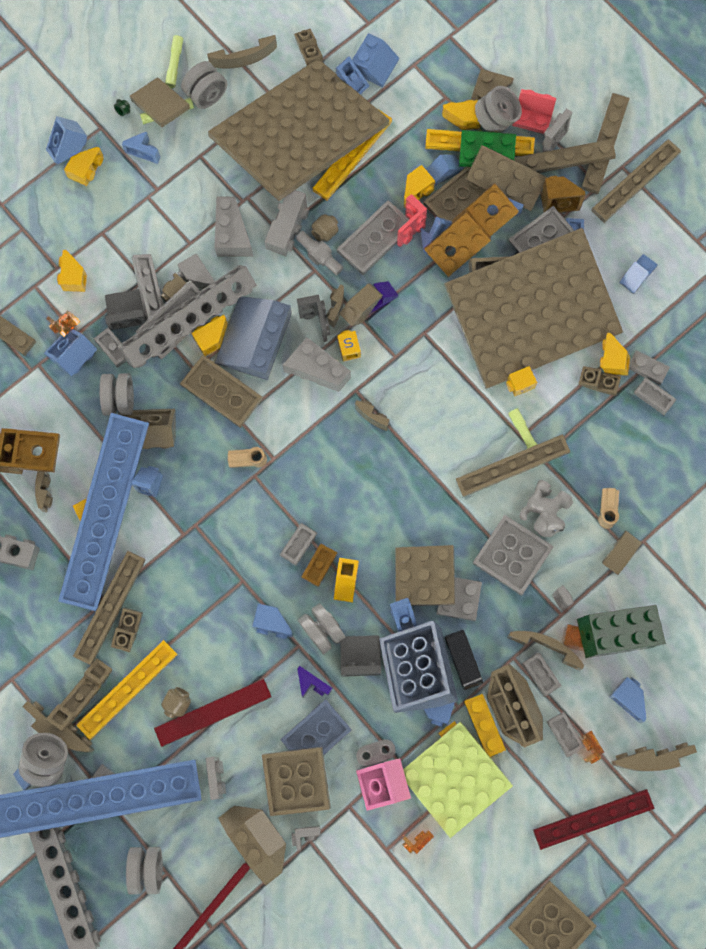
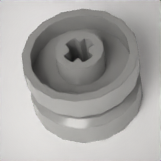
[181,61,228,109]
[475,86,522,133]
[99,373,134,416]
[298,603,346,655]
[18,733,68,787]
[126,847,163,894]

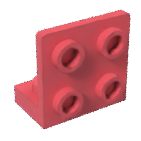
[512,89,556,134]
[397,194,427,247]

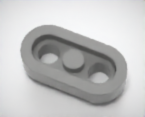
[356,739,396,766]

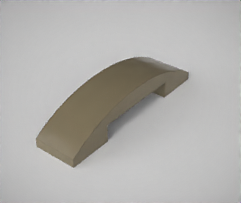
[207,35,277,69]
[507,631,584,671]
[45,658,112,732]

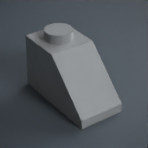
[177,254,215,289]

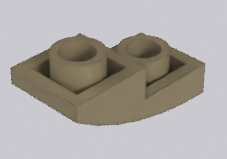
[294,28,323,66]
[326,284,344,328]
[578,366,621,396]
[355,400,390,431]
[35,471,53,513]
[602,530,642,575]
[111,608,143,652]

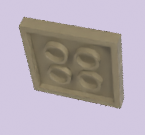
[395,545,455,606]
[262,747,331,816]
[508,881,596,949]

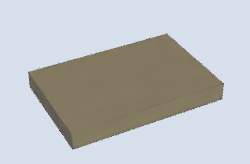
[130,77,190,127]

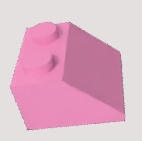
[356,758,411,811]

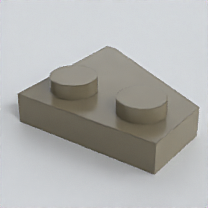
[471,69,514,101]

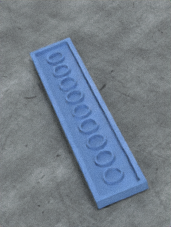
[58,413,149,611]
[0,759,202,838]

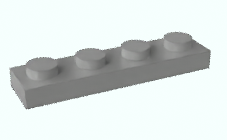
[132,254,163,321]

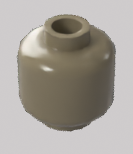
[311,214,339,242]
[161,687,191,718]

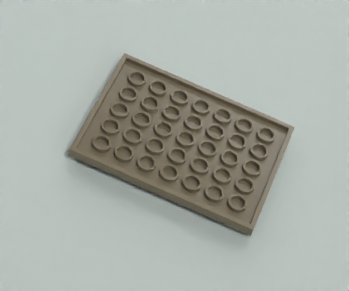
[208,59,389,201]
[444,227,623,389]

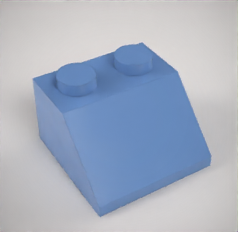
[352,33,399,87]
[46,116,87,164]
[44,327,97,376]

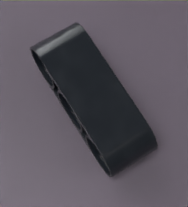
[445,630,483,690]

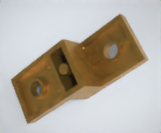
[424,183,519,277]
[0,428,60,474]

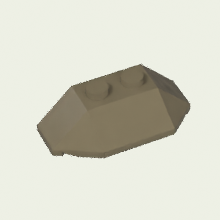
[487,664,543,748]
[218,806,286,886]

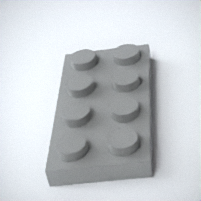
[337,201,410,275]
[135,281,207,360]

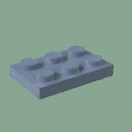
[280,699,352,755]

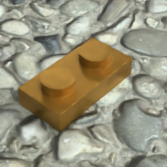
[301,543,338,587]

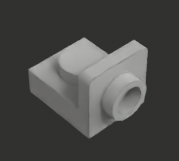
[292,826,321,850]

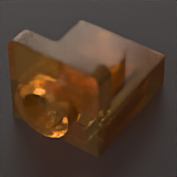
[46,310,80,337]
[582,731,604,764]
[402,830,434,854]

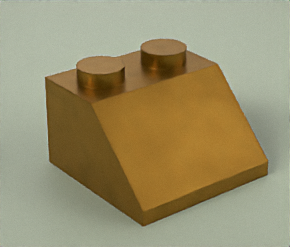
[541,176,586,213]

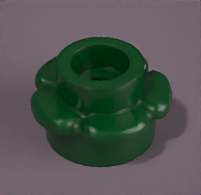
[114,99,130,116]

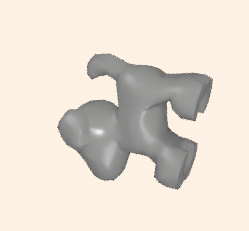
[519,480,573,537]

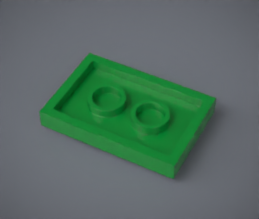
[459,130,516,167]

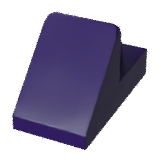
[369,281,399,315]
[297,666,333,698]

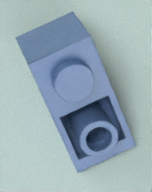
[252,604,293,639]

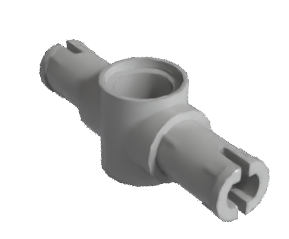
[296,231,343,276]

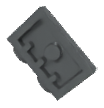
[105,289,146,330]
[297,294,330,342]
[340,635,381,677]

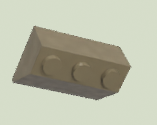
[118,409,176,449]

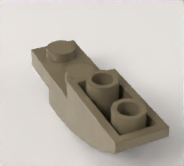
[22,701,94,753]
[611,742,697,771]

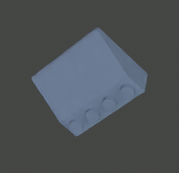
[215,296,292,380]
[379,620,458,713]

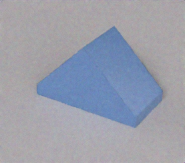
[426,154,464,186]

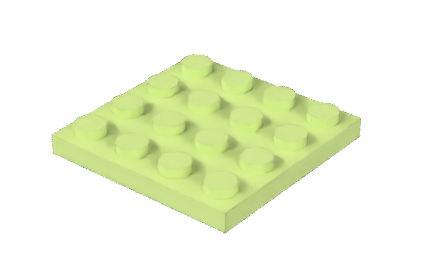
[403,721,513,838]

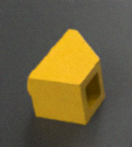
[442,100,481,130]
[64,147,104,186]
[404,165,435,209]
[57,250,87,292]
[191,315,227,356]
[600,333,630,376]
[334,558,359,603]

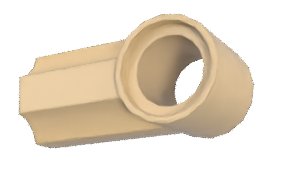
[228,447,267,468]
[598,488,619,529]

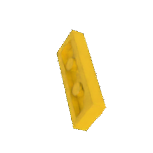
[464,694,506,757]

